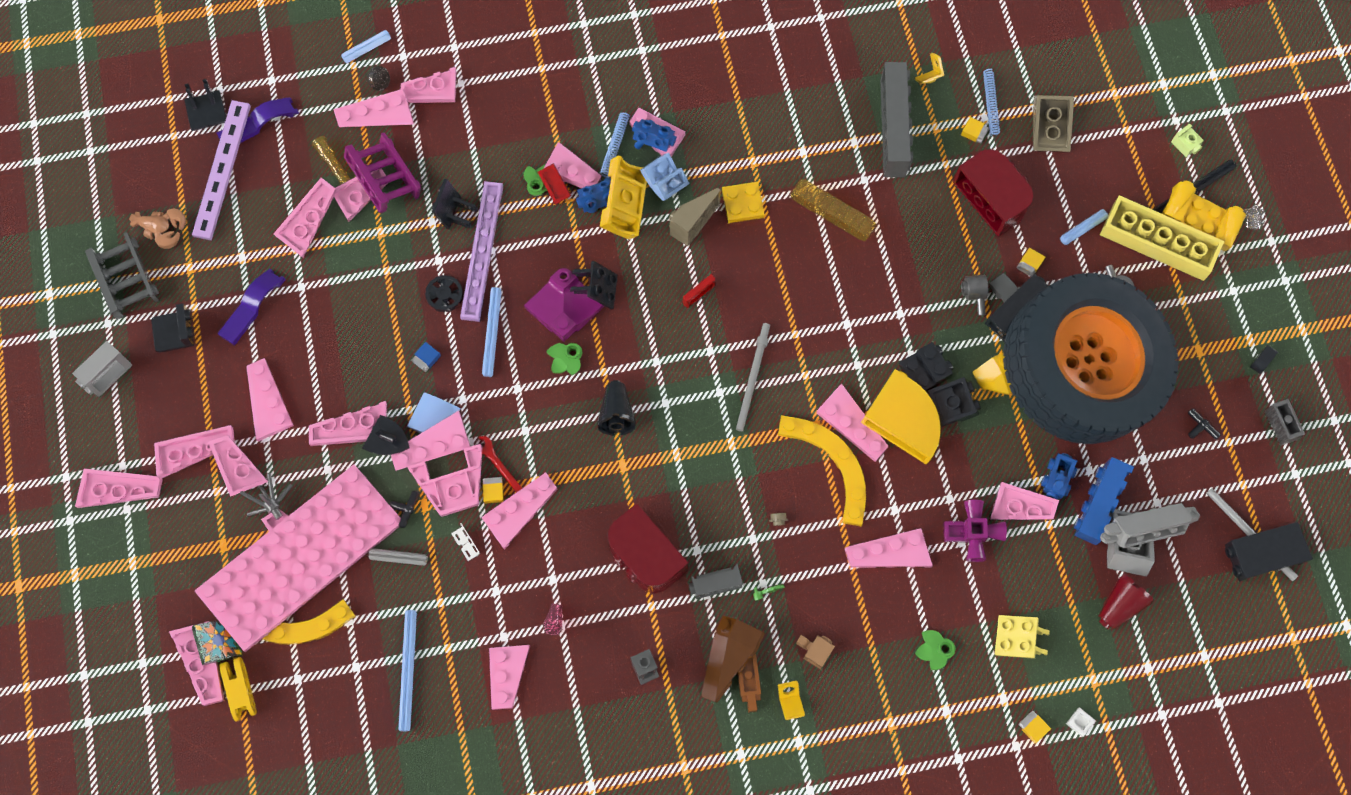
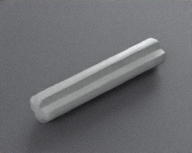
[369,549,428,566]

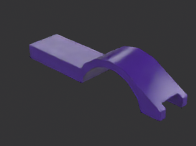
[217,97,299,143]
[218,269,286,346]

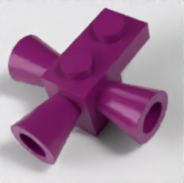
[944,500,1007,562]

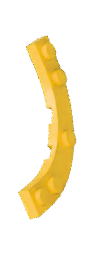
[778,415,866,527]
[262,599,356,645]

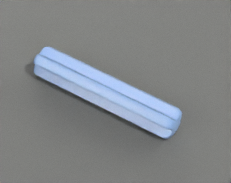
[341,30,391,63]
[1060,209,1108,245]

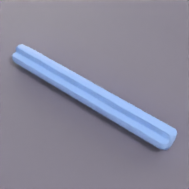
[482,287,502,377]

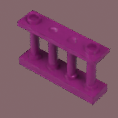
[344,132,421,213]

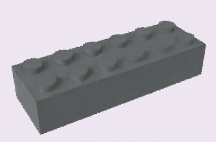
[880,62,913,178]

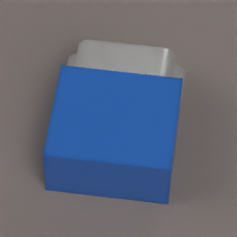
[411,342,441,372]

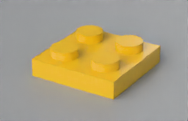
[722,182,765,223]

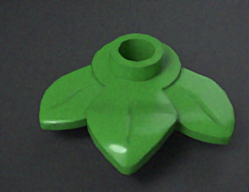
[524,164,547,196]
[547,343,582,376]
[915,630,956,670]

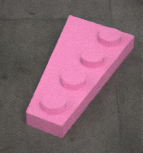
[391,410,471,471]
[481,472,557,550]

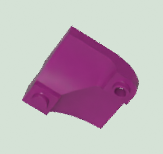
[524,268,604,342]

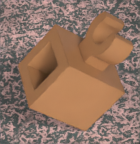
[796,635,835,670]

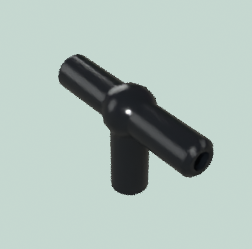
[1188,408,1221,440]
[390,491,419,528]

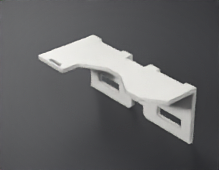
[451,523,480,561]

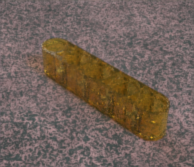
[790,179,877,241]

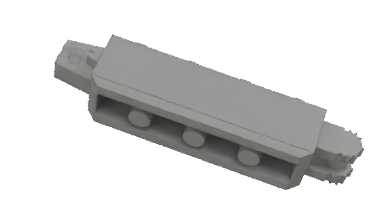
[1100,503,1200,548]

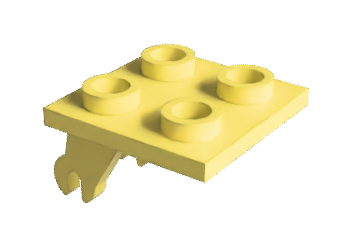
[995,615,1050,658]

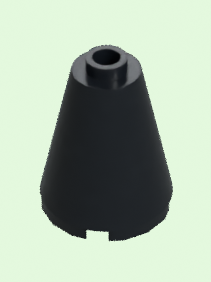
[597,380,636,436]

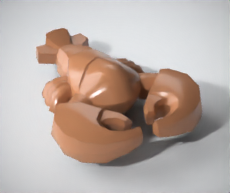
[129,208,186,249]

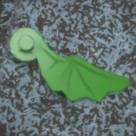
[753,584,785,601]

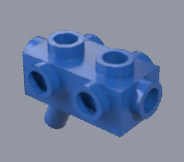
[632,119,677,152]
[576,178,611,213]
[1041,453,1078,500]

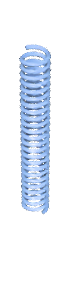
[983,69,1000,136]
[600,112,630,178]

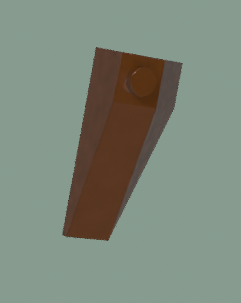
[701,615,765,703]

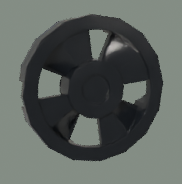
[425,275,463,312]

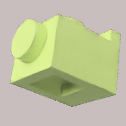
[1171,124,1204,157]

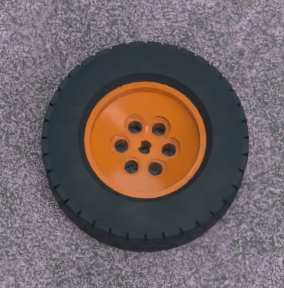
[1003,273,1178,444]

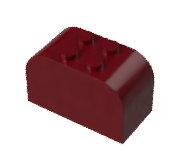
[953,149,1033,237]
[608,503,689,593]

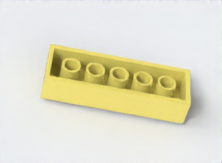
[1100,195,1224,281]

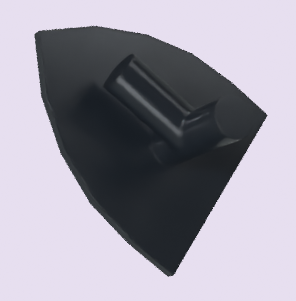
[362,415,410,455]

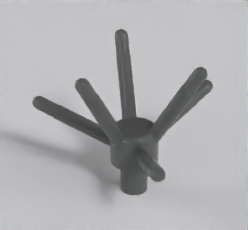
[240,473,292,520]

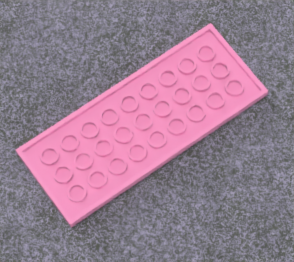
[195,465,401,652]

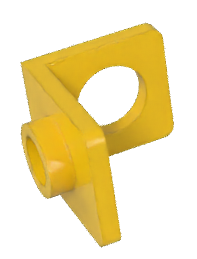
[915,53,944,84]
[778,681,805,720]

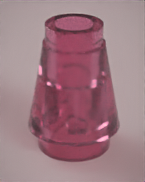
[543,604,563,635]

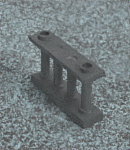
[85,232,159,320]

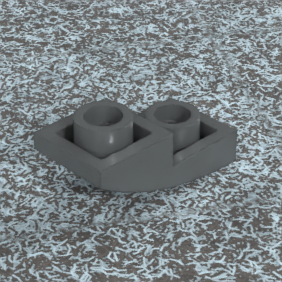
[988,273,1018,302]

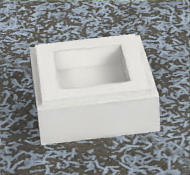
[1066,707,1096,737]

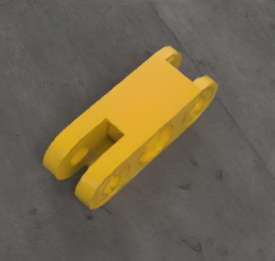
[220,657,257,722]

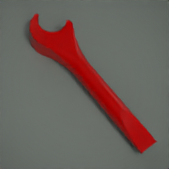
[478,436,523,493]

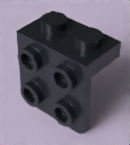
[151,303,195,353]

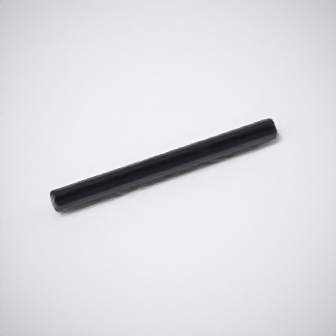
[1152,160,1236,213]

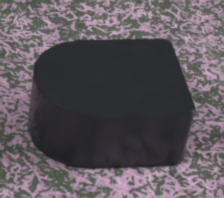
[1250,345,1278,374]

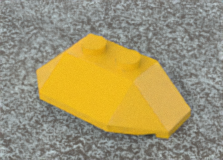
[972,353,1012,395]

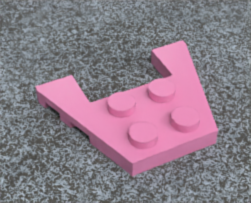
[408,444,482,517]

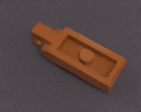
[738,654,761,713]

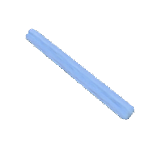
[399,610,417,732]

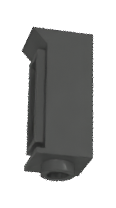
[689,564,743,599]
[630,649,659,685]

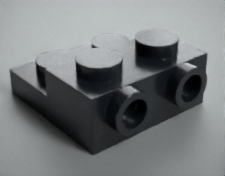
[898,342,954,391]
[928,377,981,427]

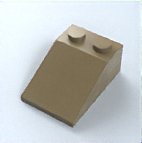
[1033,95,1074,152]
[669,188,721,246]

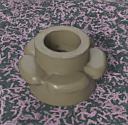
[769,513,788,526]

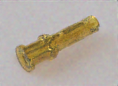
[312,136,351,185]

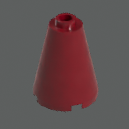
[1098,574,1154,630]

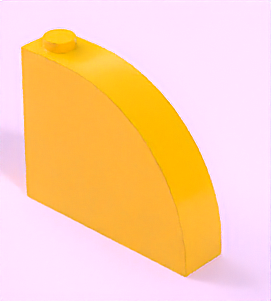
[861,369,940,464]

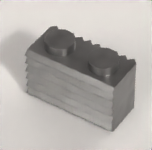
[1264,399,1305,445]

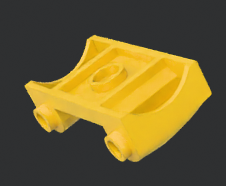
[600,156,647,240]
[1161,181,1246,251]

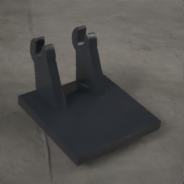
[184,79,226,131]
[431,179,478,229]
[570,261,618,309]

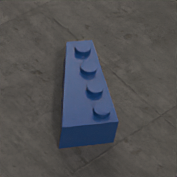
[1074,457,1134,545]

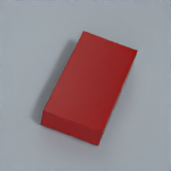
[538,163,572,204]
[683,274,715,308]

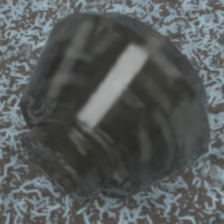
[366,66,390,91]

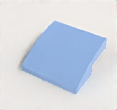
[640,153,689,201]
[407,393,461,434]

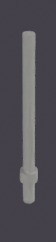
[736,323,770,431]
[1206,488,1298,581]

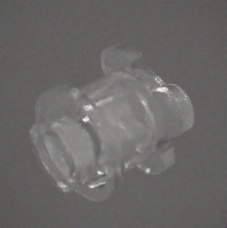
[1243,205,1265,230]

